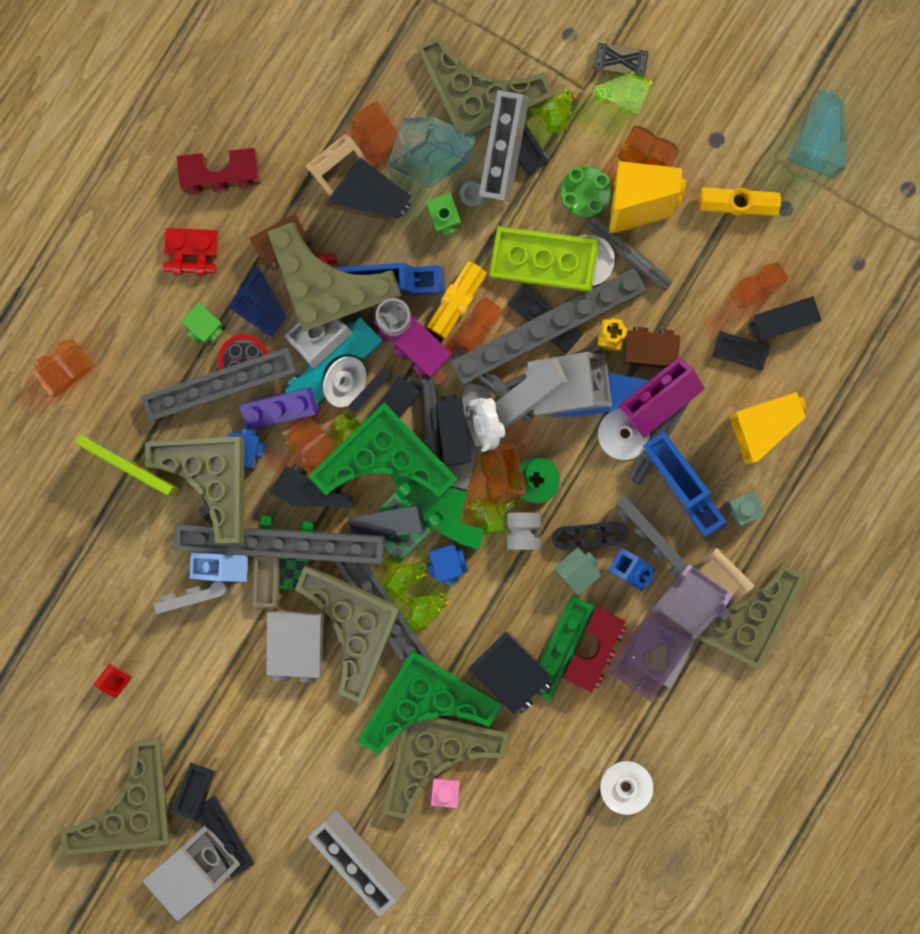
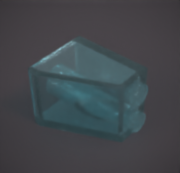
[786,90,847,179]
[387,116,477,188]

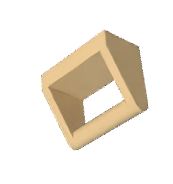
[305,134,373,197]
[694,547,755,603]

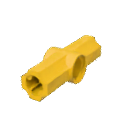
[699,187,781,216]
[427,261,487,339]
[597,318,627,351]

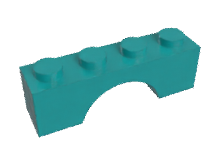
[285,318,383,407]

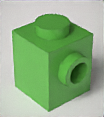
[426,193,461,236]
[181,302,225,345]

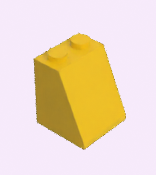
[609,161,686,233]
[729,392,807,465]

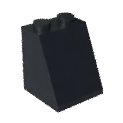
[325,157,412,221]
[468,631,553,714]

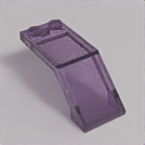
[607,564,733,702]

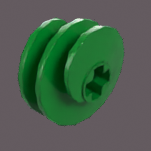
[513,457,560,504]

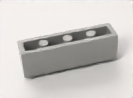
[479,90,529,201]
[308,810,407,917]

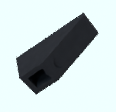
[270,464,356,508]

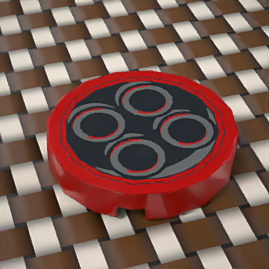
[218,334,269,370]

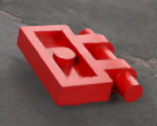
[163,228,219,276]

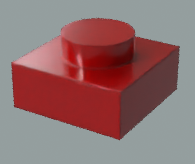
[94,663,132,698]

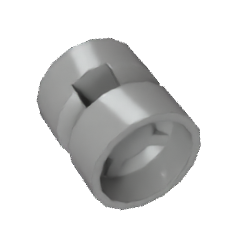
[376,298,411,337]
[507,513,541,550]

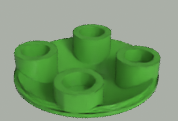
[560,166,612,217]

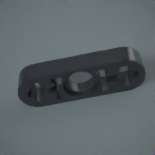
[552,522,628,550]

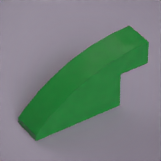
[390,474,484,550]

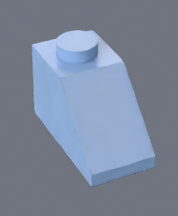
[189,553,248,582]

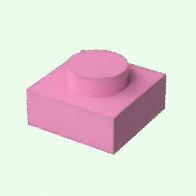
[431,778,460,808]

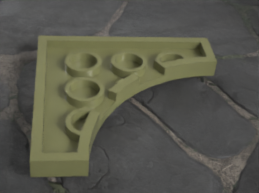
[416,35,555,141]
[268,223,401,331]
[145,436,244,544]
[664,564,806,670]
[295,565,401,704]
[383,717,509,820]
[61,738,170,856]

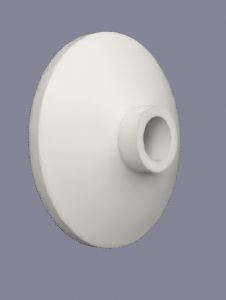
[323,356,366,407]
[598,408,650,460]
[600,761,653,815]

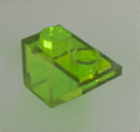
[591,71,653,115]

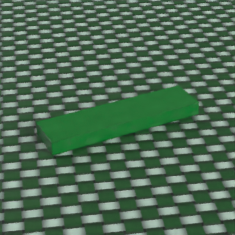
[536,595,595,701]

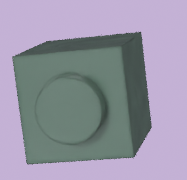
[726,491,765,526]
[554,547,602,595]

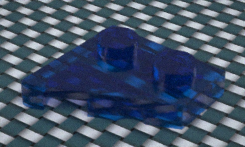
[228,266,287,338]

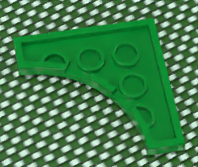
[308,403,458,497]
[357,650,502,755]

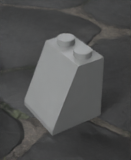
[526,352,612,415]
[267,611,325,682]
[143,826,240,921]

